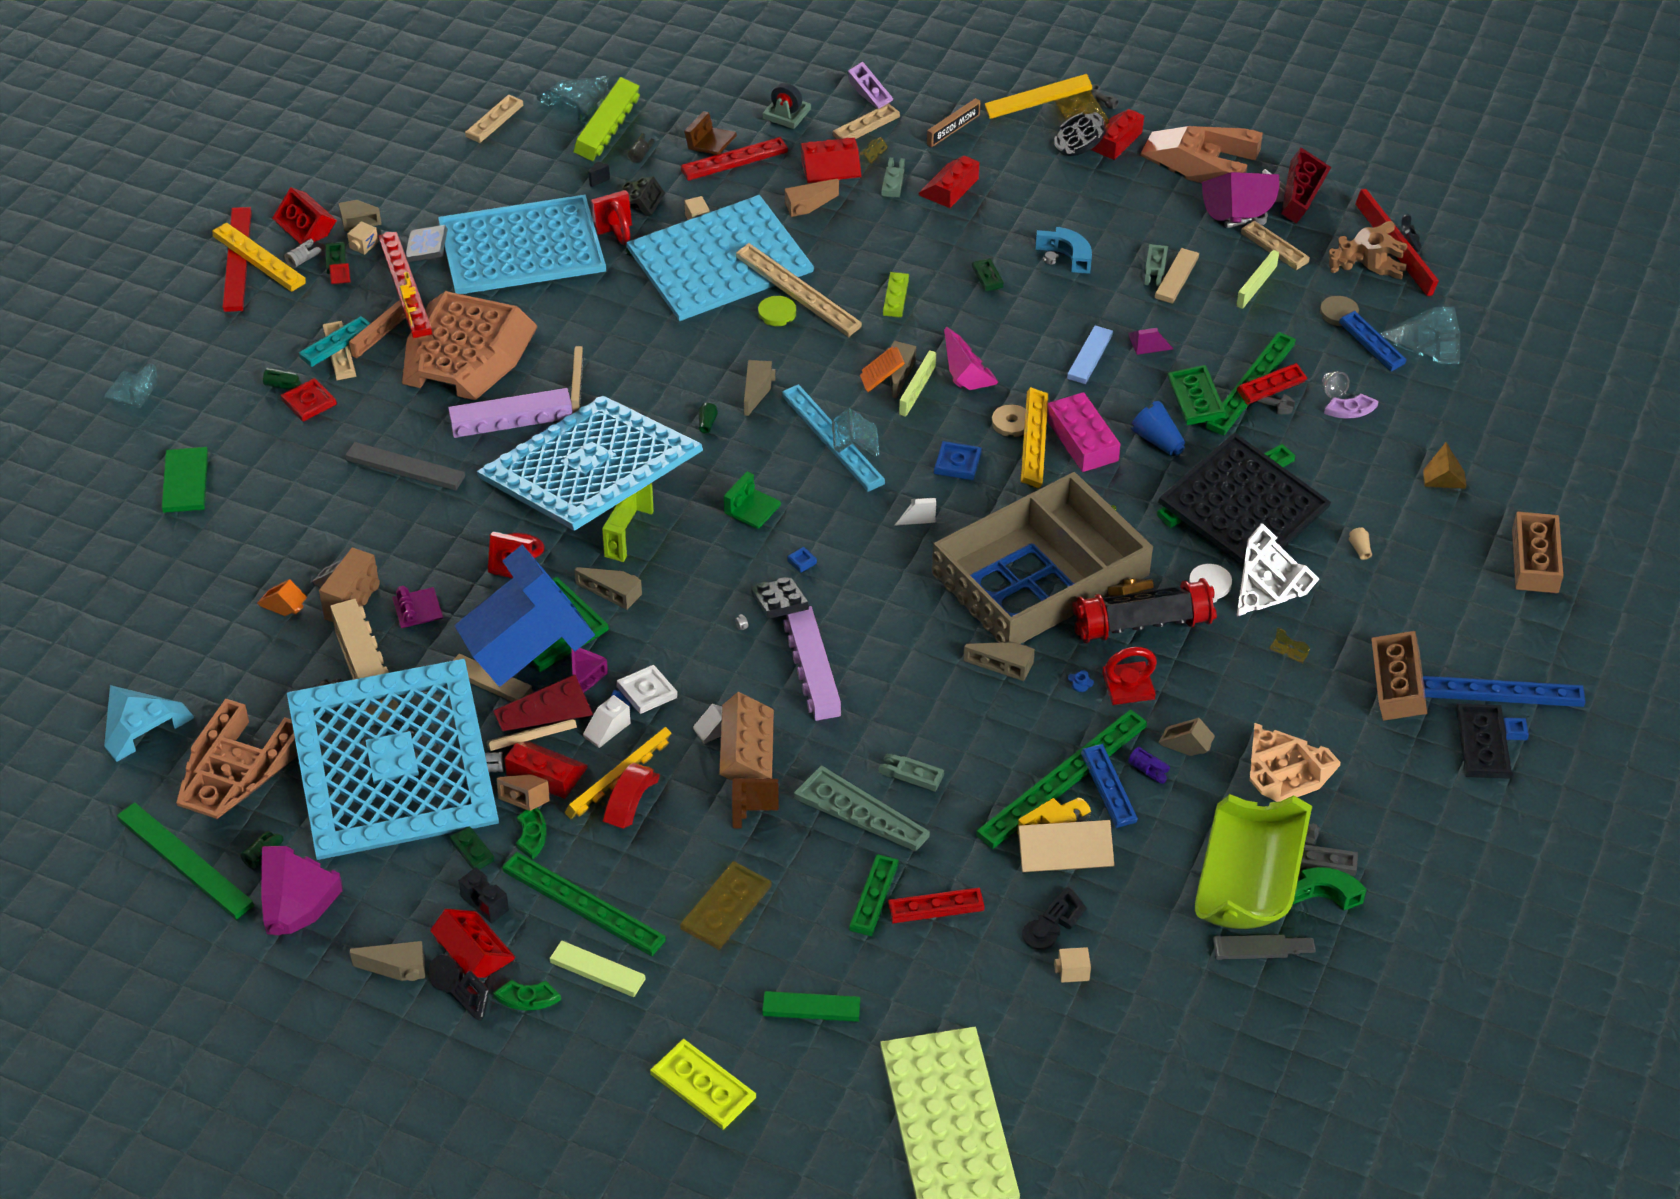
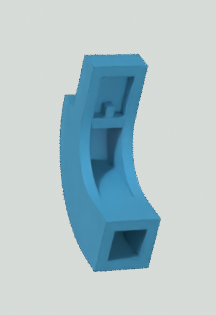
[1035,227,1092,274]

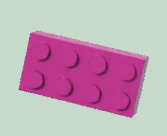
[1047,392,1120,472]

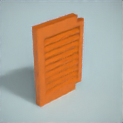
[860,346,905,392]

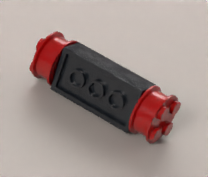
[1072,578,1217,644]

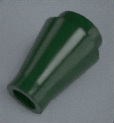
[698,403,718,433]

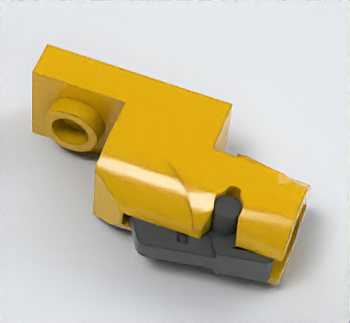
[1017,797,1091,835]

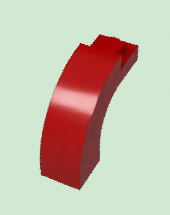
[603,762,660,829]

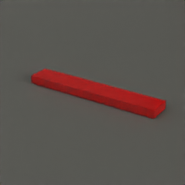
[681,137,788,181]

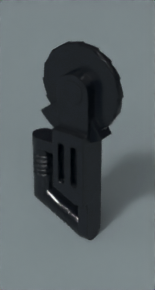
[1022,887,1087,950]
[429,954,490,1021]

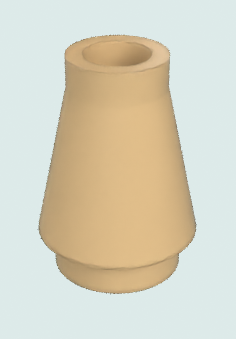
[1349,528,1372,560]

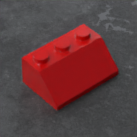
[1091,109,1144,160]
[801,137,861,183]
[919,156,980,208]
[272,187,337,244]
[505,742,588,799]
[430,909,515,978]

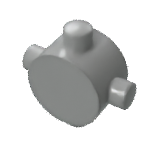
[1043,251,1059,264]
[735,614,748,630]

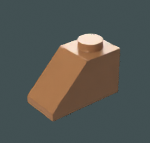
[497,775,550,811]

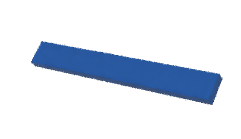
[1423,676,1585,707]

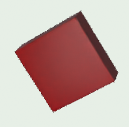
[329,263,351,284]

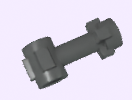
[1088,84,1119,109]

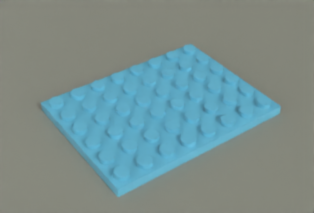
[438,195,606,294]
[627,195,814,321]

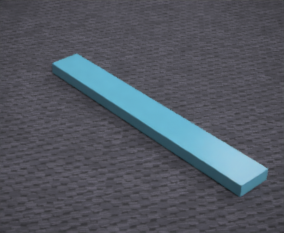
[782,384,885,492]

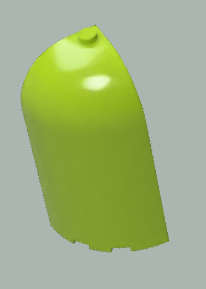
[1195,794,1312,929]

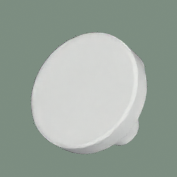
[1189,564,1232,603]

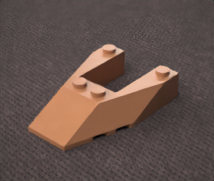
[1141,126,1263,183]
[176,699,298,819]

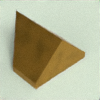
[1423,442,1466,489]

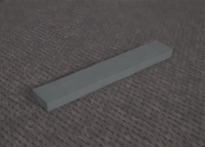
[345,442,465,490]

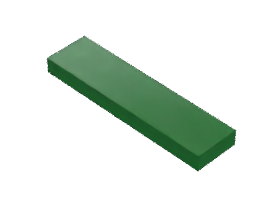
[849,854,899,937]
[763,991,860,1022]

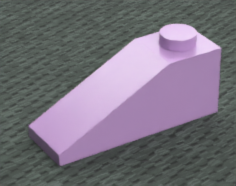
[848,62,893,109]

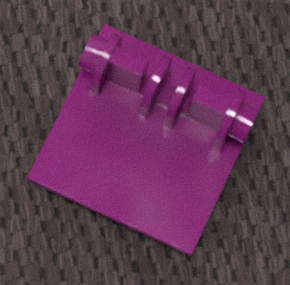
[392,586,443,628]

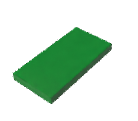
[1167,365,1226,426]
[162,447,208,513]

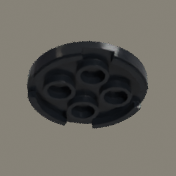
[1054,112,1106,156]

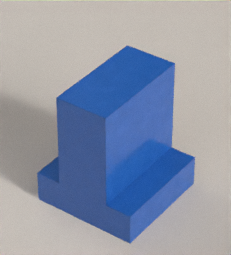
[454,544,595,687]

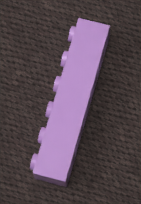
[448,388,572,438]
[783,606,841,721]

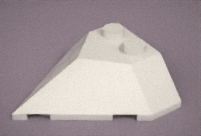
[1237,524,1319,616]

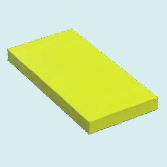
[650,1038,756,1130]

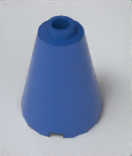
[1131,401,1185,456]

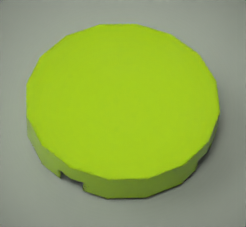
[758,296,796,326]

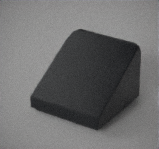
[588,161,610,187]

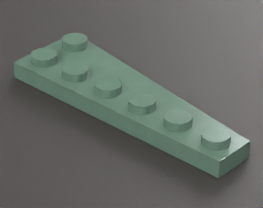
[794,765,930,851]

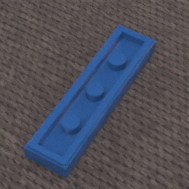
[1339,311,1407,372]
[1081,744,1138,828]

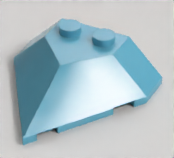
[104,685,194,762]

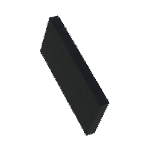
[1456,704,1512,779]

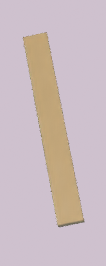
[736,243,862,337]

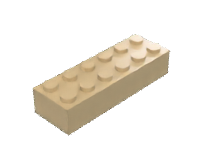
[330,599,398,726]

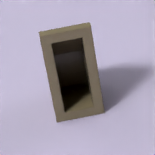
[339,200,382,231]
[1159,718,1215,756]

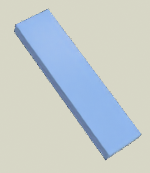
[1067,326,1113,384]

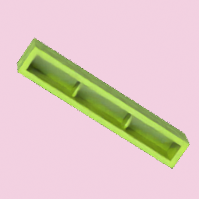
[574,77,640,161]

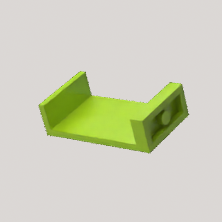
[602,483,654,562]

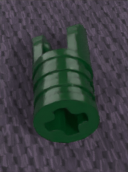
[263,368,302,390]
[240,831,283,869]

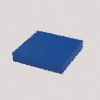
[934,441,982,480]

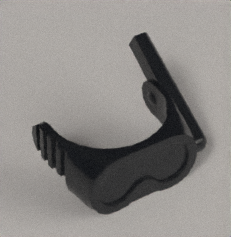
[1401,214,1422,252]

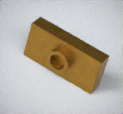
[1108,578,1154,596]

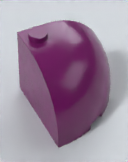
[1202,172,1279,223]

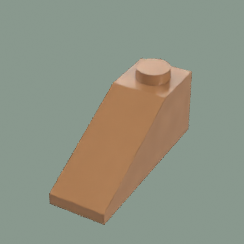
[785,179,839,217]

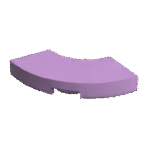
[1324,394,1379,418]

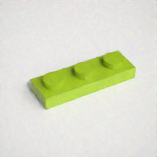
[883,272,909,317]

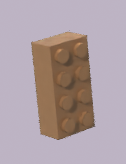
[1512,512,1563,593]
[1372,631,1428,721]
[719,692,774,781]

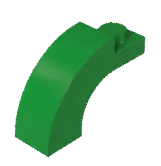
[1292,867,1367,911]

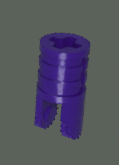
[1128,747,1170,784]

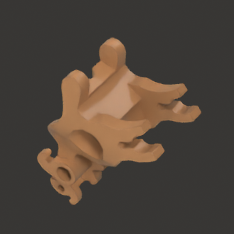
[1329,221,1407,279]

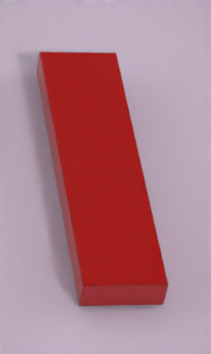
[1236,363,1307,405]
[888,887,985,924]

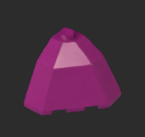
[261,846,343,935]

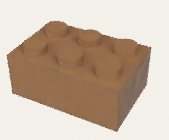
[319,547,380,622]

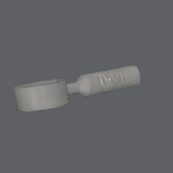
[1224,212,1268,228]

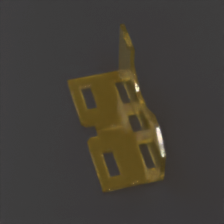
[860,137,888,164]
[1269,628,1310,663]

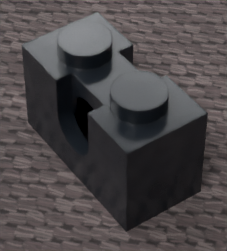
[458,867,509,924]

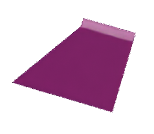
[1128,328,1173,355]
[571,648,608,693]

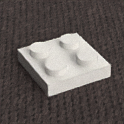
[616,665,677,714]

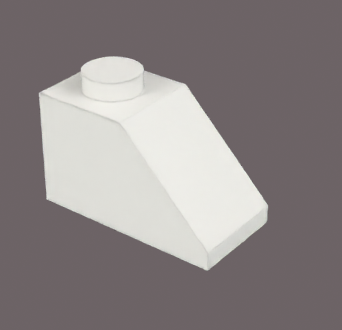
[583,695,631,748]

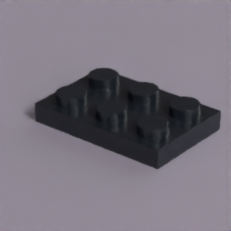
[751,577,809,619]

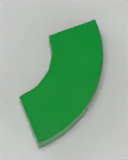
[516,808,547,860]
[493,980,561,1011]

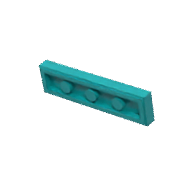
[299,316,371,367]

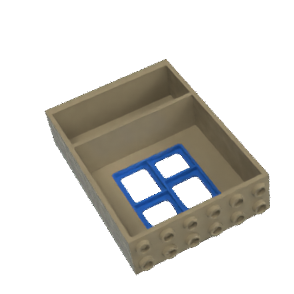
[932,472,1153,644]

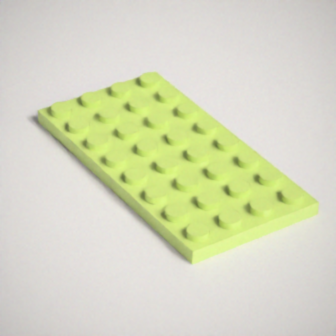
[880,1027,1020,1199]

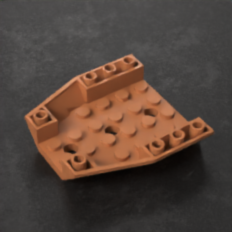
[402,291,537,400]

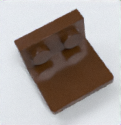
[684,111,737,155]
[732,778,779,828]

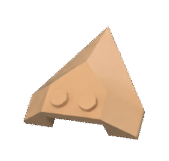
[1250,723,1340,802]

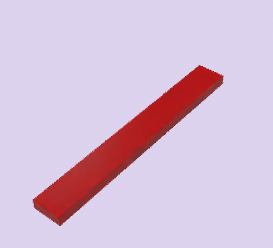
[1355,189,1439,296]
[223,207,252,312]

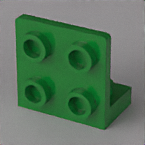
[724,471,781,529]

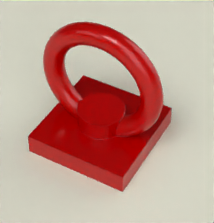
[591,190,632,245]
[488,532,545,578]
[1102,647,1157,705]

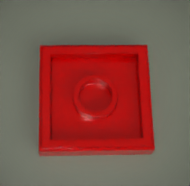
[281,378,337,422]

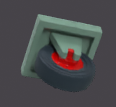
[763,82,811,129]

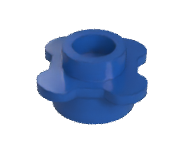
[1068,670,1094,692]

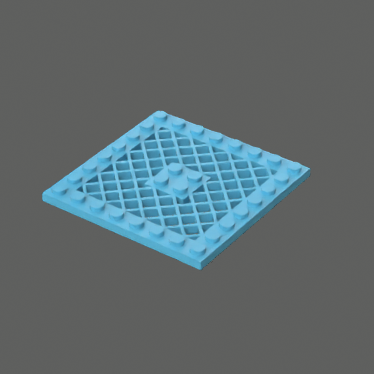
[477,396,703,531]
[287,659,499,860]

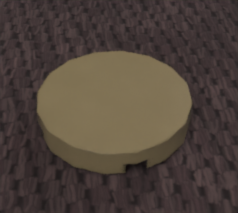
[1320,296,1359,326]

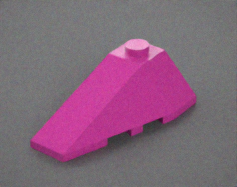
[944,327,998,390]

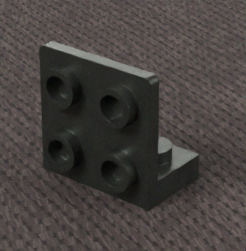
[621,176,665,217]

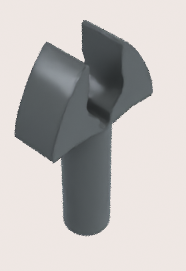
[1257,394,1295,414]

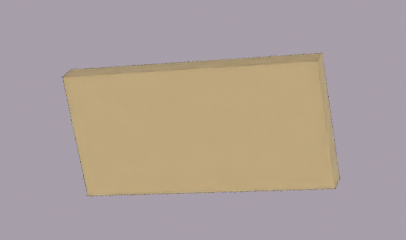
[1018,820,1114,873]

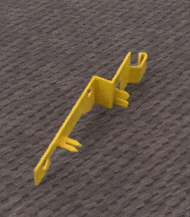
[400,272,417,326]

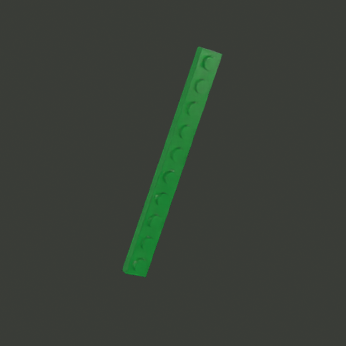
[976,709,1147,849]

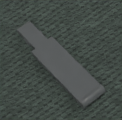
[1213,935,1316,960]

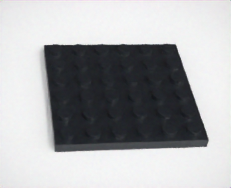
[1158,432,1331,566]

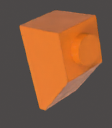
[257,579,307,616]

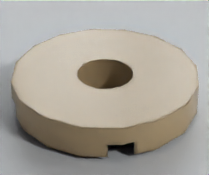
[992,404,1026,437]

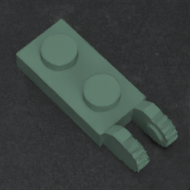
[882,157,905,198]
[1144,244,1168,287]
[878,753,944,792]

